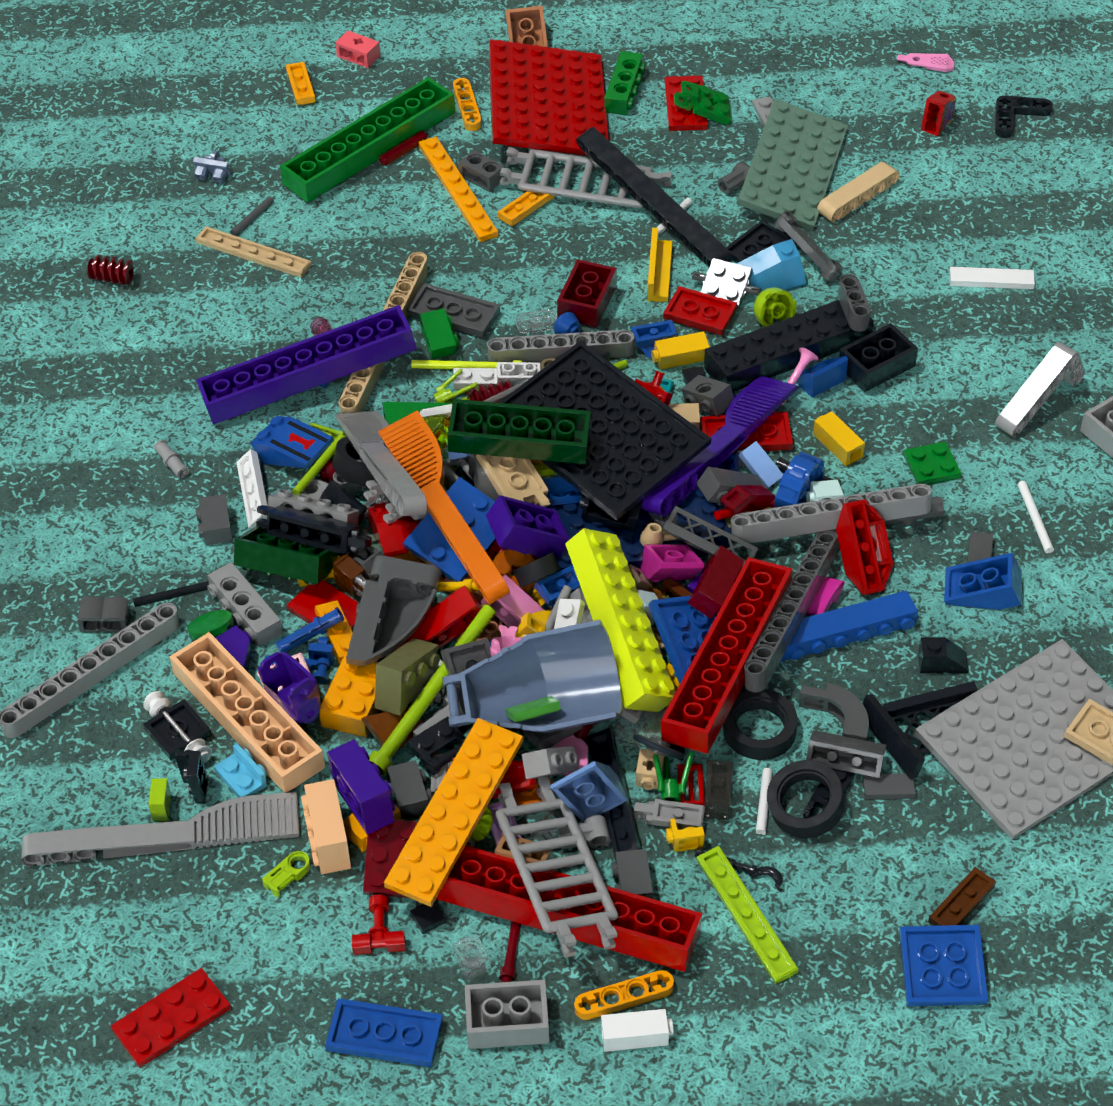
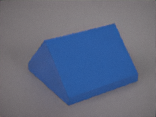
[796,356,848,398]

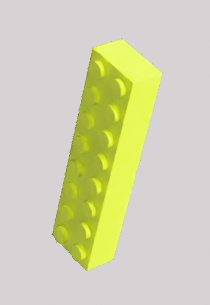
[565,528,676,712]

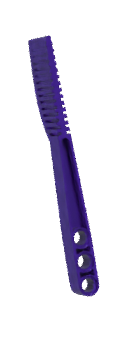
[642,375,798,517]

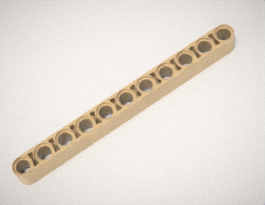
[339,252,428,413]

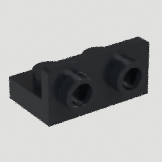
[175,750,209,803]

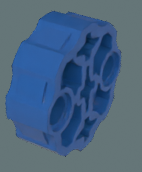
[774,452,825,507]

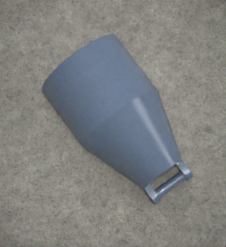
[442,620,623,733]

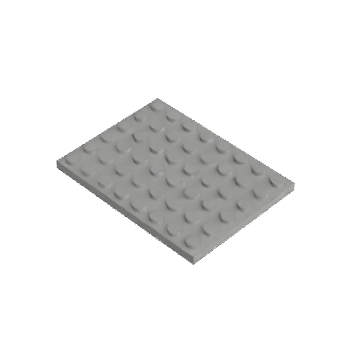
[914,639,1113,840]

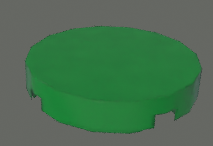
[187,610,234,640]

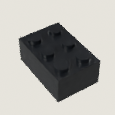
[839,323,918,392]

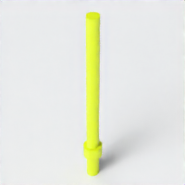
[411,360,523,369]

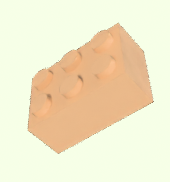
[301,779,351,875]

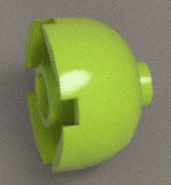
[753,287,797,327]

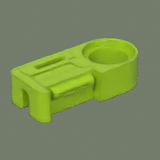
[262,851,310,897]

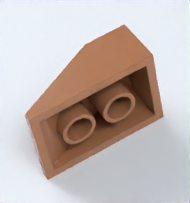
[505,5,548,47]

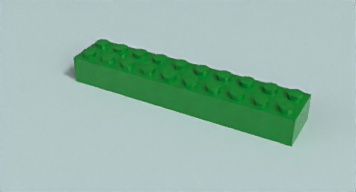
[280,77,456,203]

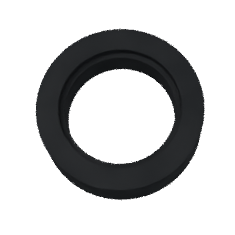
[332,436,389,487]
[723,689,798,760]
[767,760,845,838]

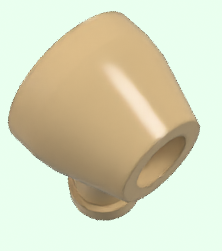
[640,523,679,546]

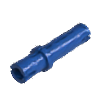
[276,607,344,653]

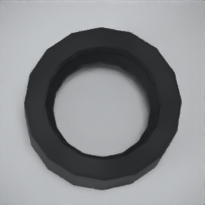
[513,553,561,588]

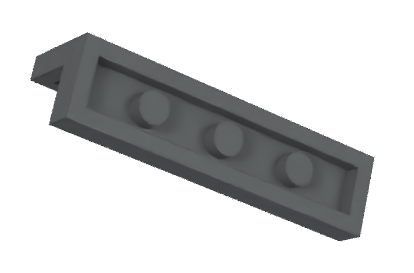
[663,506,758,569]

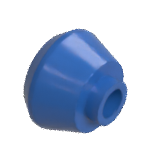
[554,312,581,334]

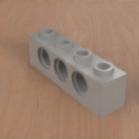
[268,489,359,525]
[207,562,283,647]

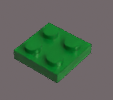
[903,441,961,485]

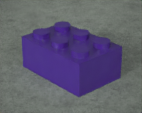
[485,495,570,558]
[327,739,395,835]

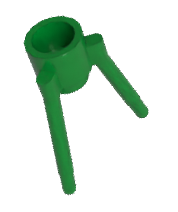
[653,751,694,802]

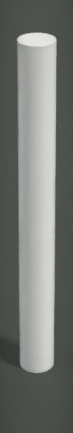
[1017,481,1054,553]

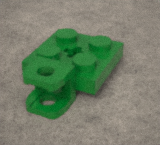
[674,81,731,125]

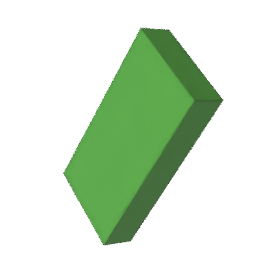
[505,696,561,723]

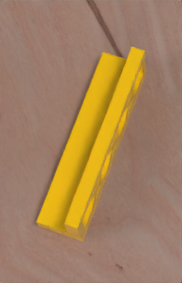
[647,228,672,302]

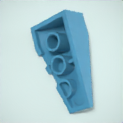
[737,239,806,292]

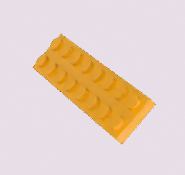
[384,718,523,907]

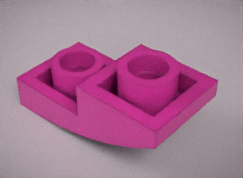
[805,577,845,616]

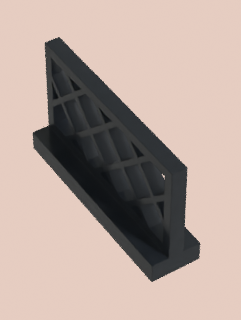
[882,681,978,755]

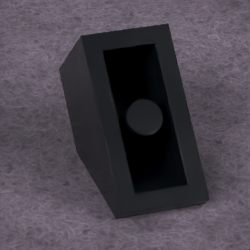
[918,637,969,673]

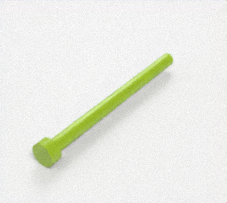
[369,604,496,776]

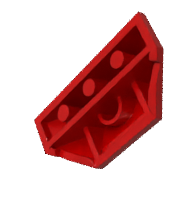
[836,499,893,595]
[368,503,421,557]

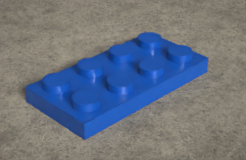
[325,998,443,1067]

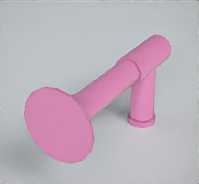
[781,348,819,406]

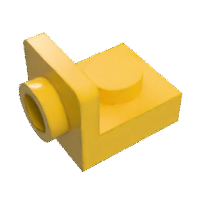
[665,818,705,852]

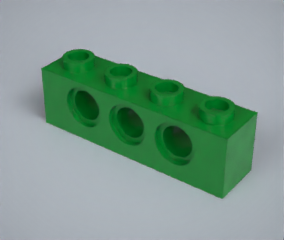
[604,51,646,116]

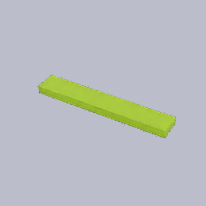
[696,846,798,984]

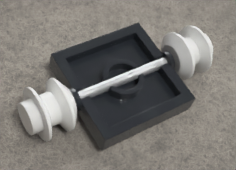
[143,691,212,763]

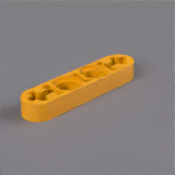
[453,78,481,131]
[574,970,674,1020]

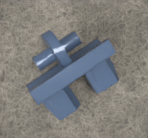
[193,150,232,183]

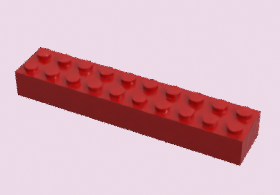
[661,557,793,754]
[437,845,703,972]

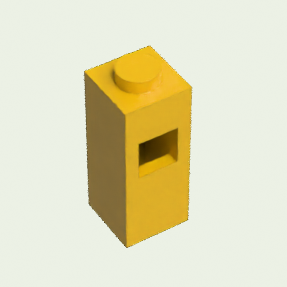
[651,331,710,370]
[813,411,865,466]

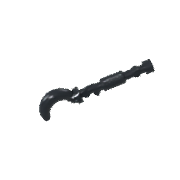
[695,847,783,888]

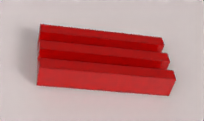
[677,764,705,806]

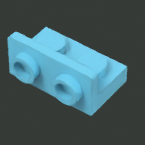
[214,743,267,798]

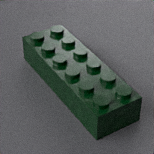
[447,399,591,464]

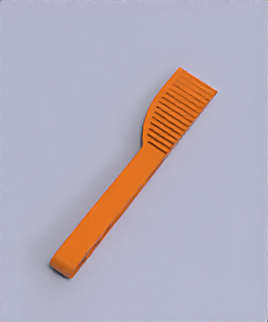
[378,410,510,605]

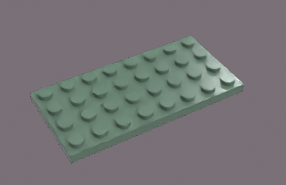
[736,99,848,231]

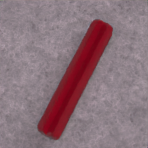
[379,131,427,166]

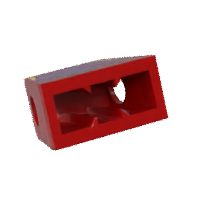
[921,91,956,136]

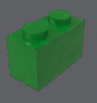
[419,308,459,360]

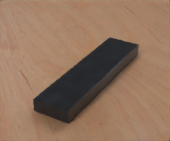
[862,694,925,779]

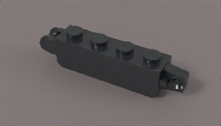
[256,505,372,553]

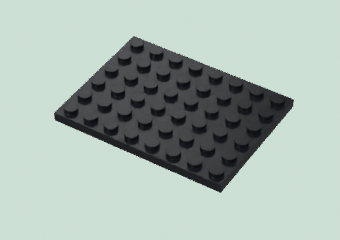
[498,340,712,520]

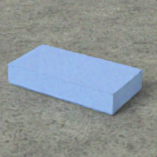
[738,441,783,489]

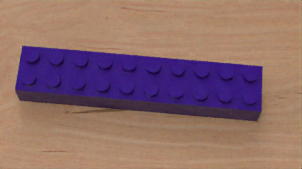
[196,305,417,425]

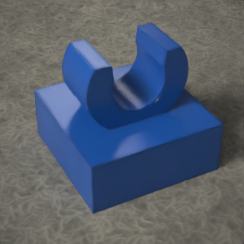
[308,637,335,666]

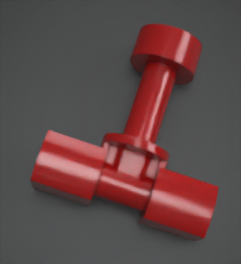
[352,895,406,955]

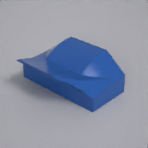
[631,320,677,358]
[534,565,581,607]

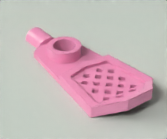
[897,53,954,72]

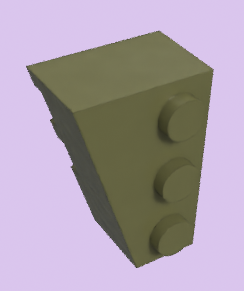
[375,638,440,716]

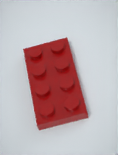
[664,75,708,131]
[700,412,793,453]
[110,967,231,1068]

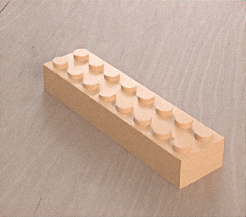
[170,632,325,793]

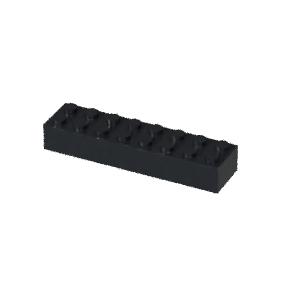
[704,300,874,392]

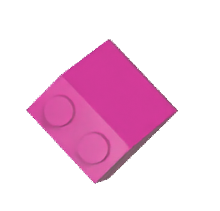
[640,544,704,582]

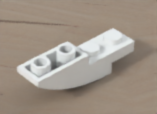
[453,362,540,391]

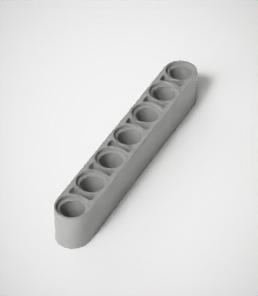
[487,330,634,363]

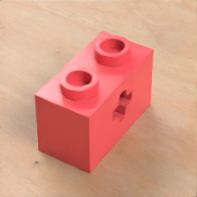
[335,31,380,68]

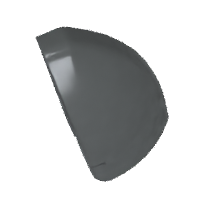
[346,555,441,667]

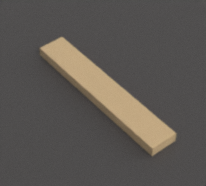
[195,226,312,278]

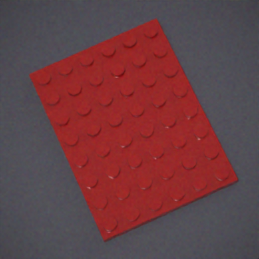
[489,39,608,156]

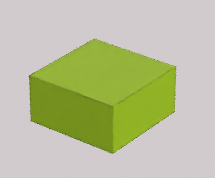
[148,778,171,821]

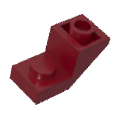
[720,485,775,515]

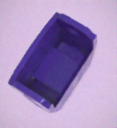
[257,652,321,725]

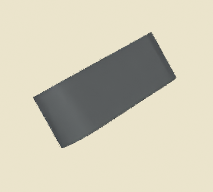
[838,274,871,332]

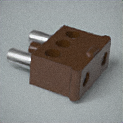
[332,553,366,599]

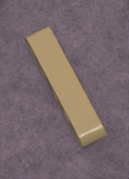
[817,162,900,223]

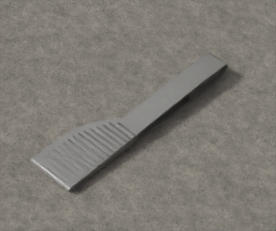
[335,411,427,516]
[21,792,300,867]

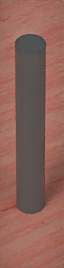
[230,196,274,236]

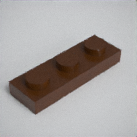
[928,867,996,926]

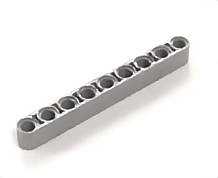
[731,484,932,544]
[0,602,180,738]

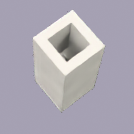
[601,1009,673,1052]

